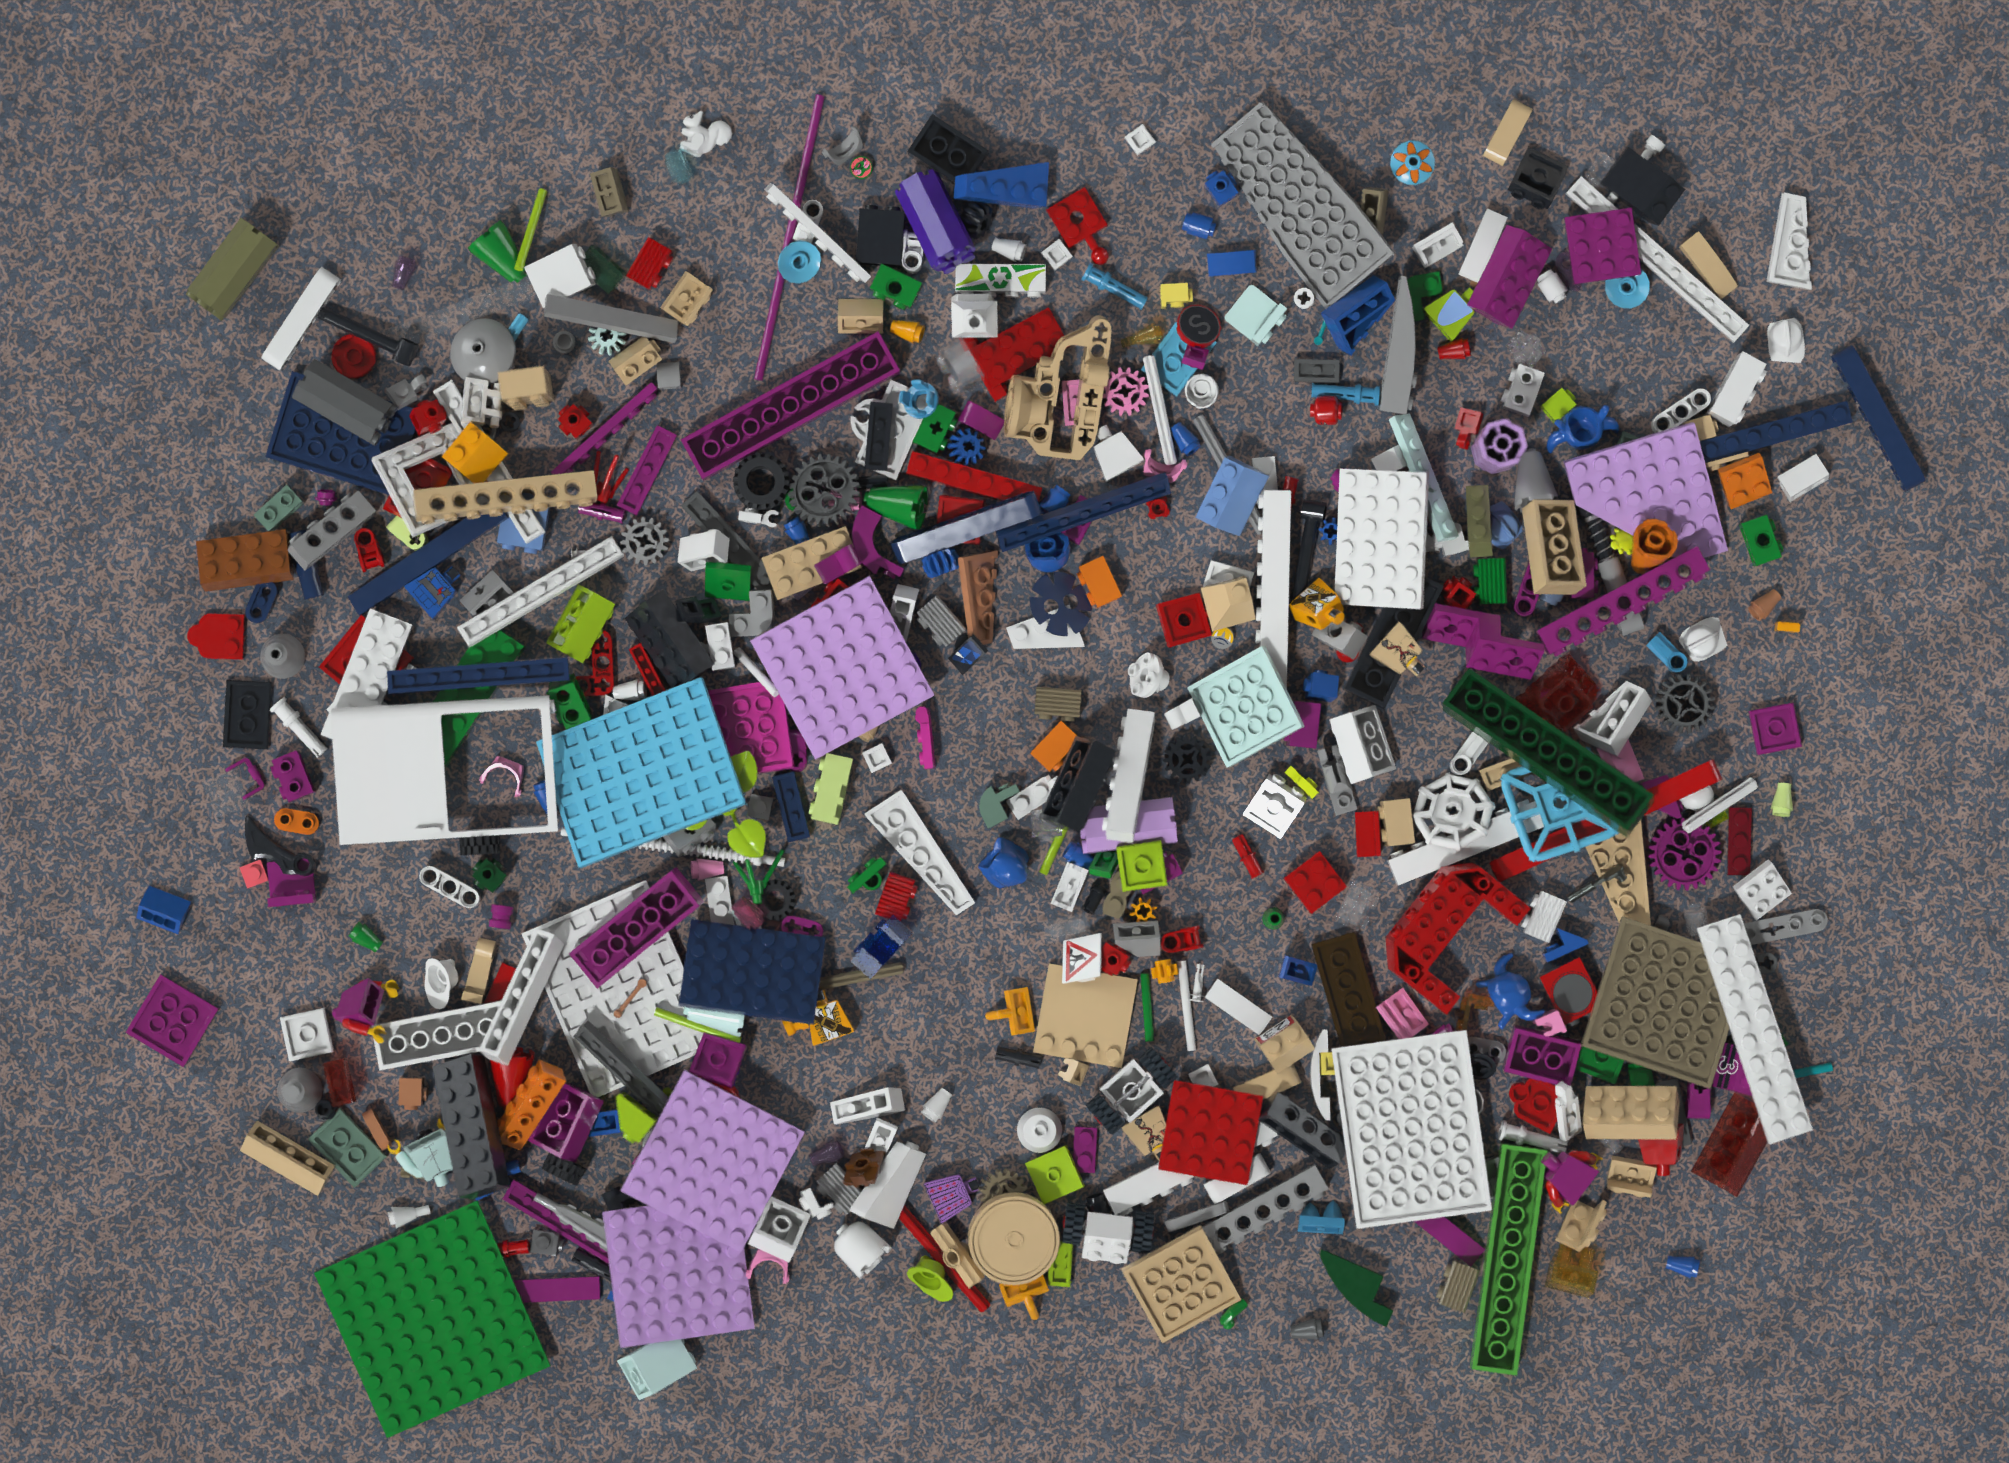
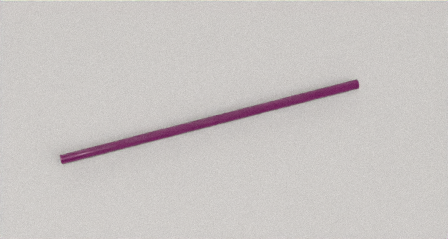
[754,95,825,381]

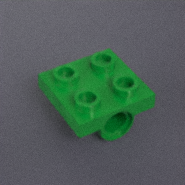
[847,857,887,894]

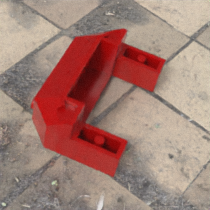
[1385,863,1531,1015]

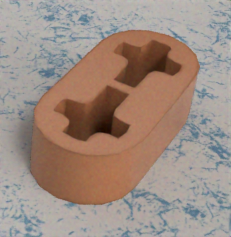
[362,1108,393,1151]

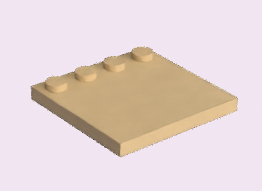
[1033,963,1138,1068]
[1121,1225,1241,1343]

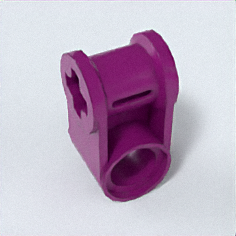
[789,729,807,772]
[1685,1082,1711,1119]

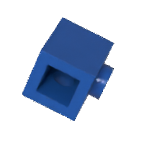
[1204,170,1239,208]
[1303,670,1339,703]

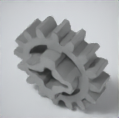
[620,517,669,566]

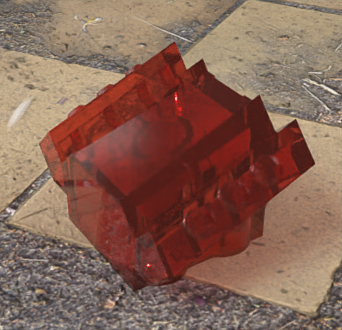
[1515,654,1601,733]

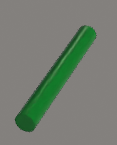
[1140,973,1154,1042]

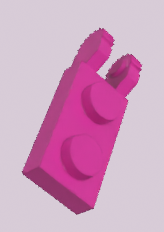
[915,706,936,770]

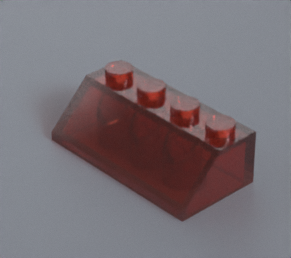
[1691,1093,1768,1197]

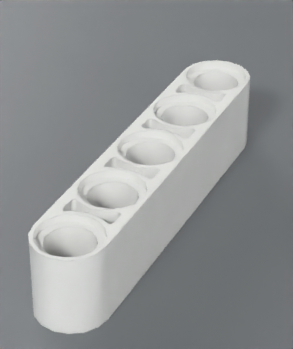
[262,267,341,371]

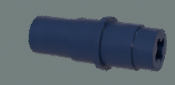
[288,530,324,600]

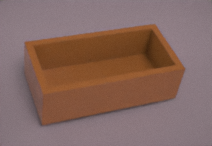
[196,529,294,592]

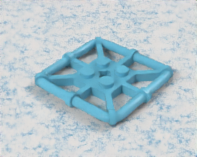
[1500,746,1619,862]

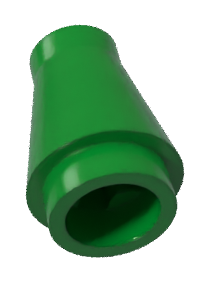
[1262,907,1285,930]
[348,922,383,952]

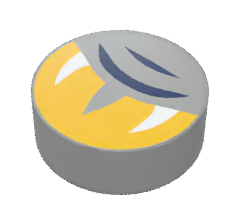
[1211,627,1234,649]

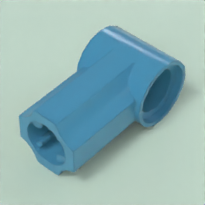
[1646,632,1687,673]

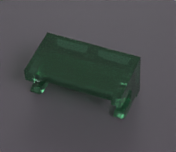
[584,244,627,294]

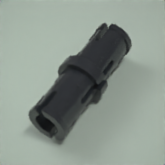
[995,1046,1042,1069]
[571,1248,611,1282]

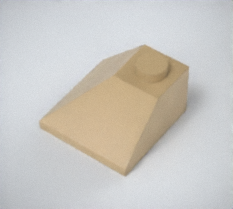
[1201,576,1256,631]

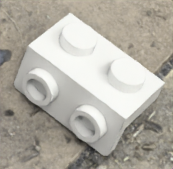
[798,1188,834,1220]

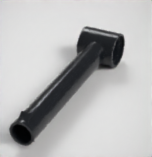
[318,306,419,366]
[1290,499,1327,603]

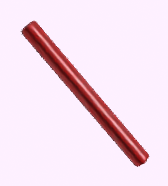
[899,1205,991,1313]

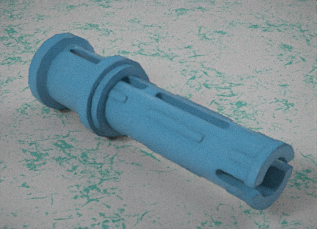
[1081,262,1148,310]
[1311,383,1380,406]

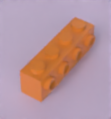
[497,1060,566,1151]

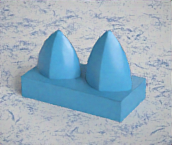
[1298,1200,1345,1234]

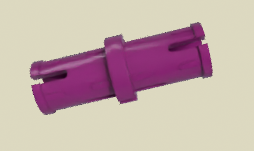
[578,503,626,524]

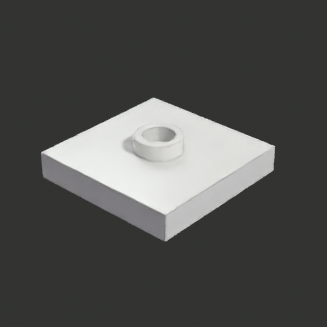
[280,1008,334,1062]

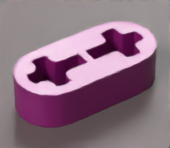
[781,916,823,937]

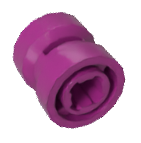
[489,904,514,929]

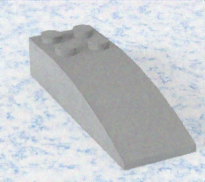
[1378,275,1417,415]

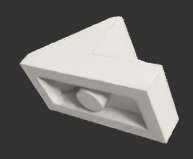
[864,1118,898,1160]

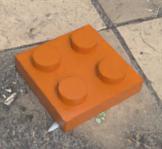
[1717,453,1772,510]

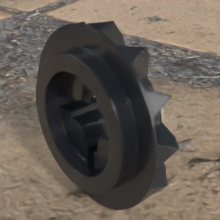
[1469,1050,1497,1080]

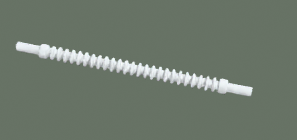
[561,827,785,867]

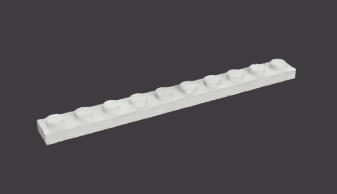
[1566,176,1749,343]

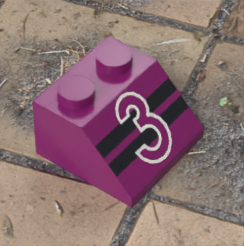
[1711,1043,1752,1097]

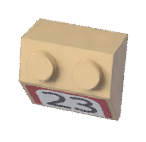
[1254,1014,1315,1074]

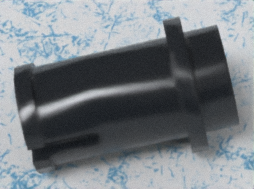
[1081,885,1106,915]

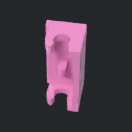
[1531,1009,1567,1036]

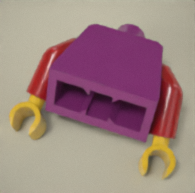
[332,978,399,1043]
[1541,1150,1603,1214]

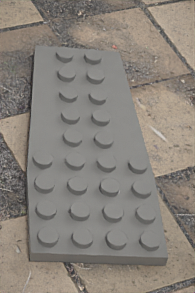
[1211,102,1396,309]

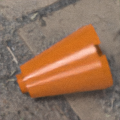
[1631,519,1678,574]

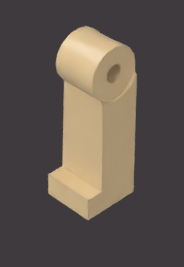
[461,937,496,1004]

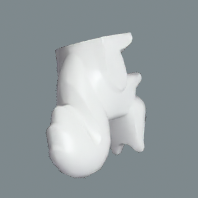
[680,111,732,157]

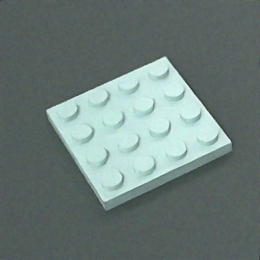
[1187,646,1305,768]

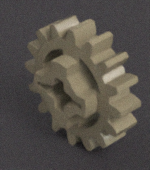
[978,1168,1027,1205]

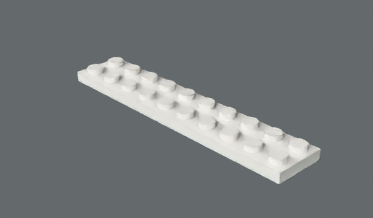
[1696,914,1813,1144]

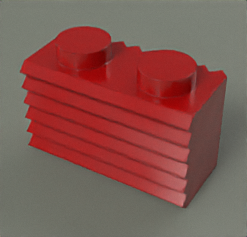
[626,237,674,291]
[875,872,918,923]

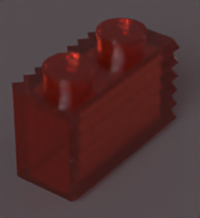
[322,1058,357,1107]

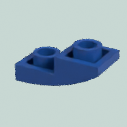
[1207,250,1257,276]

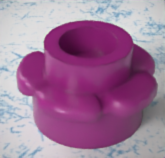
[315,489,337,506]

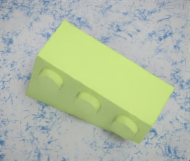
[809,753,853,825]

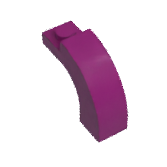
[852,506,904,579]

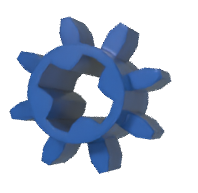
[1318,517,1338,545]

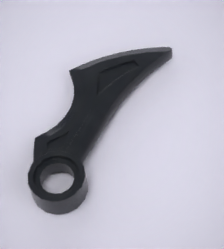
[245,816,316,877]

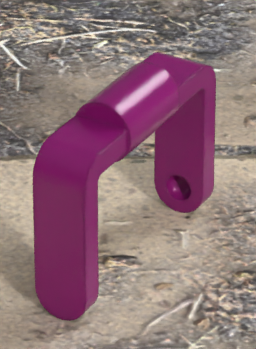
[225,758,264,800]

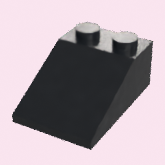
[1600,147,1685,226]

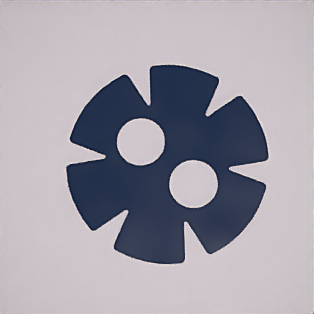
[1030,572,1092,636]

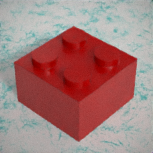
[1283,851,1347,914]

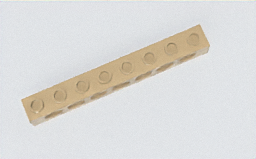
[413,470,597,524]

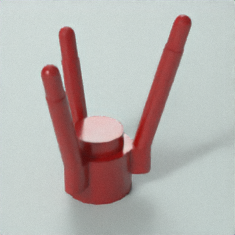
[594,451,629,503]

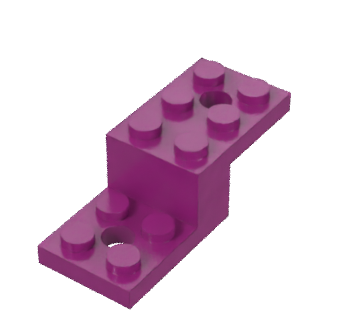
[1422,603,1545,680]

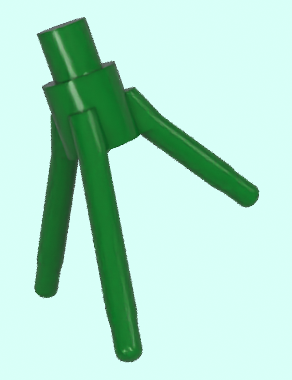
[733,849,784,905]

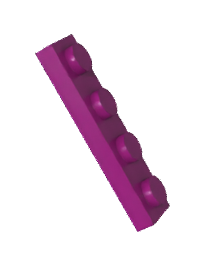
[617,425,677,516]

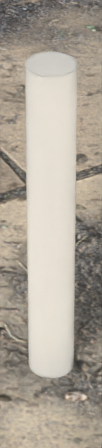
[733,647,779,697]

